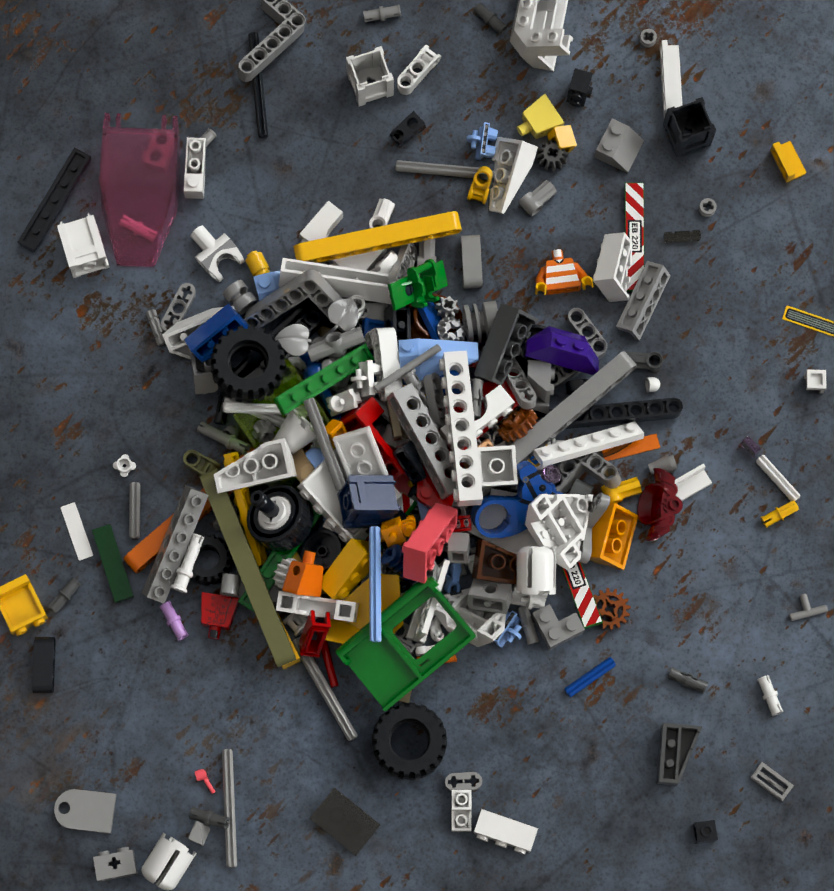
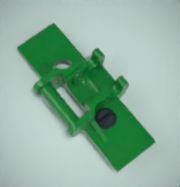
[387,259,448,311]

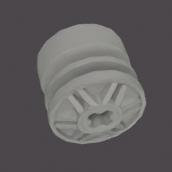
[462,301,498,343]

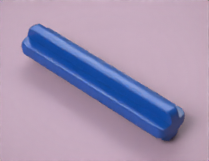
[564,657,616,697]

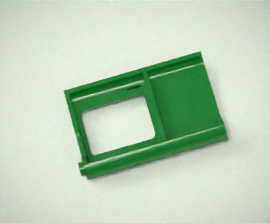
[335,576,476,712]

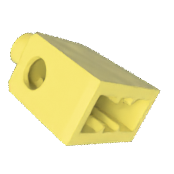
[517,94,564,139]

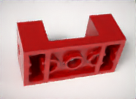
[339,396,407,479]

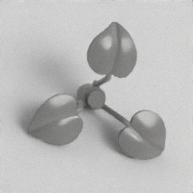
[274,298,358,388]

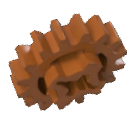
[497,408,538,442]
[593,588,631,631]

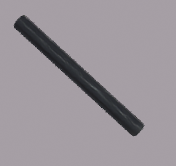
[248,32,268,138]

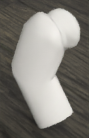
[429,616,444,642]

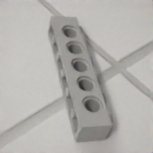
[387,383,468,500]
[142,485,209,604]

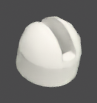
[645,377,660,393]

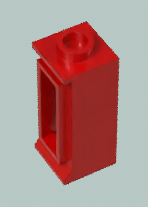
[299,610,331,658]

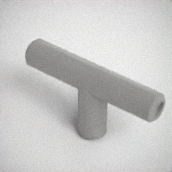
[789,594,828,621]

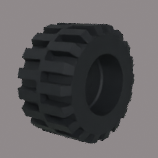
[183,534,233,586]

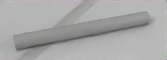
[374,344,442,392]

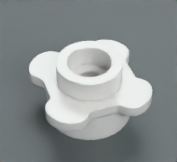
[113,454,136,477]

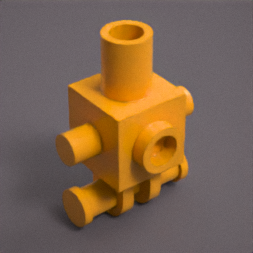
[380,515,416,547]

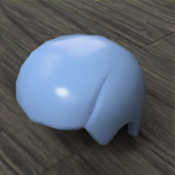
[305,447,324,468]

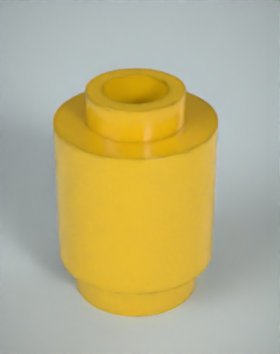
[245,251,270,276]

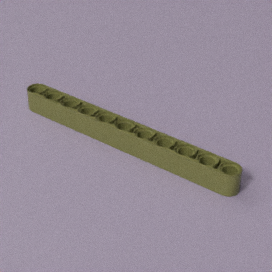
[199,469,296,667]

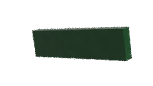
[92,524,134,603]

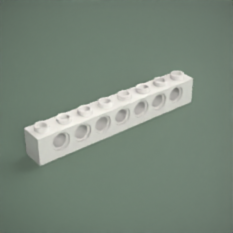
[439,351,483,507]

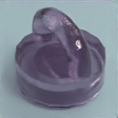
[541,465,561,484]

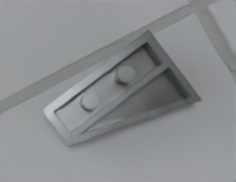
[657,723,703,786]

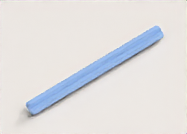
[369,526,381,643]

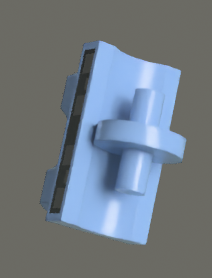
[466,122,498,160]
[494,611,522,648]

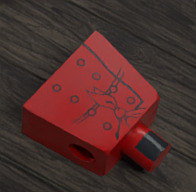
[201,592,239,640]

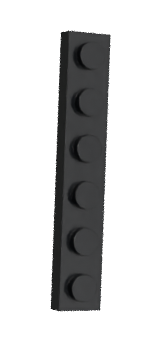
[18,147,91,252]

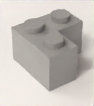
[531,604,585,651]

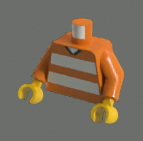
[535,249,594,295]

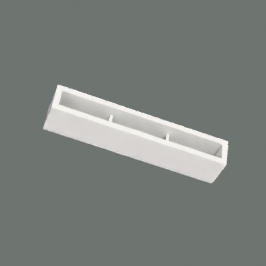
[278,258,392,304]

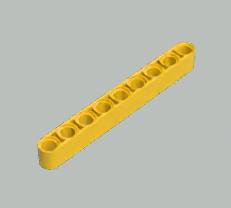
[293,211,462,263]

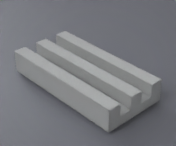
[750,762,794,802]

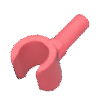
[195,769,216,794]

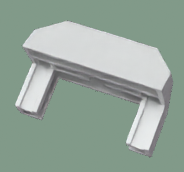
[510,0,573,72]

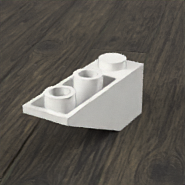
[184,137,206,199]

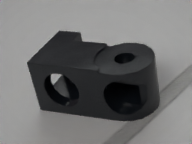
[389,111,426,147]

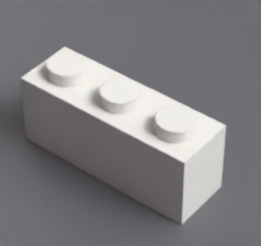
[474,809,538,855]

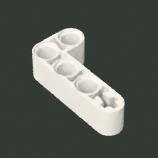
[365,327,403,402]

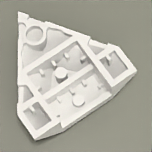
[525,494,593,570]
[434,582,509,647]

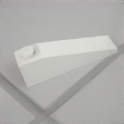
[489,137,538,214]
[214,438,297,493]

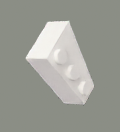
[593,232,633,302]

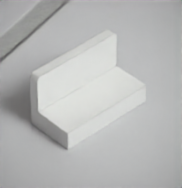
[675,464,712,501]

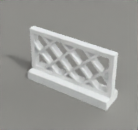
[405,559,450,644]

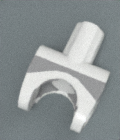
[190,225,245,282]

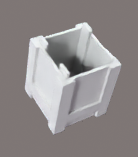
[346,46,394,107]
[57,214,110,278]

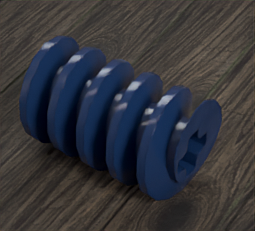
[381,544,417,584]

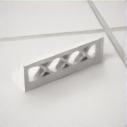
[660,40,682,118]

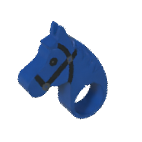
[471,461,564,538]

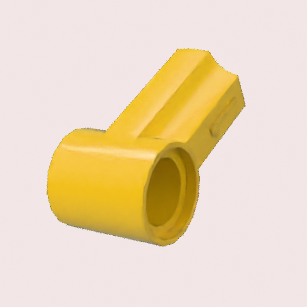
[601,477,642,504]

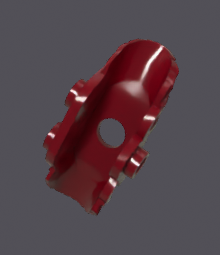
[637,468,683,542]

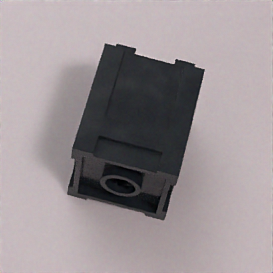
[663,97,716,157]

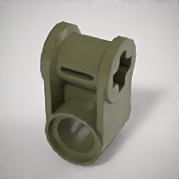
[183,450,221,476]

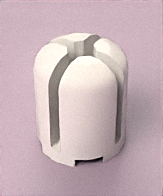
[516,546,556,595]
[141,832,197,890]

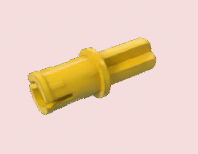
[760,500,799,528]

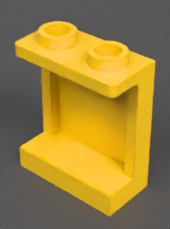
[0,574,48,636]

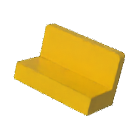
[770,141,806,183]

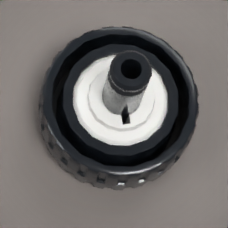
[247,485,314,552]

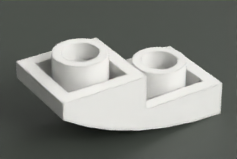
[451,790,472,832]

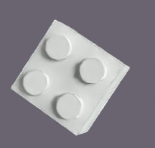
[477,445,518,488]

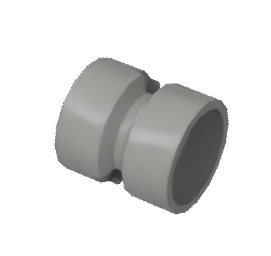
[223,280,258,316]

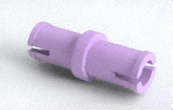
[159,601,189,641]

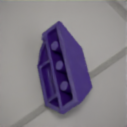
[525,326,599,375]

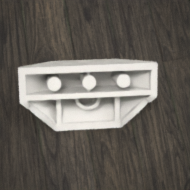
[162,306,235,359]

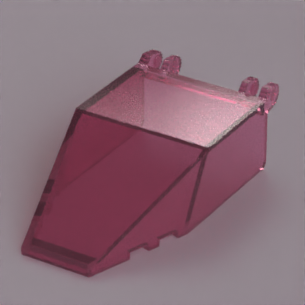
[99,113,181,267]

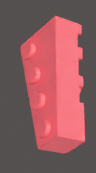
[402,503,458,584]

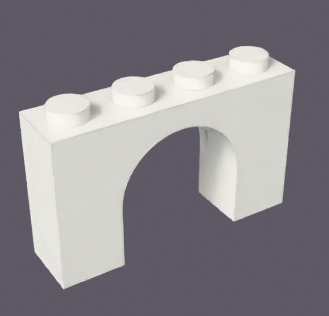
[299,201,387,271]

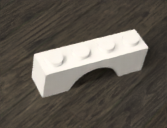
[439,385,515,451]
[276,591,359,623]

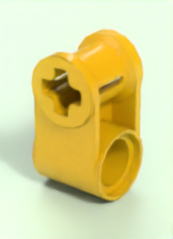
[467,166,493,205]

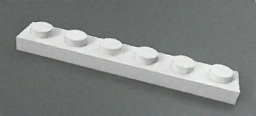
[533,421,644,467]

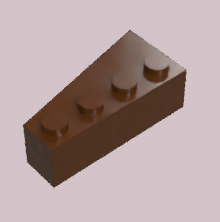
[472,539,517,584]

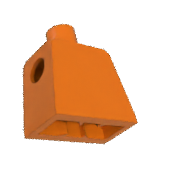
[282,550,324,597]

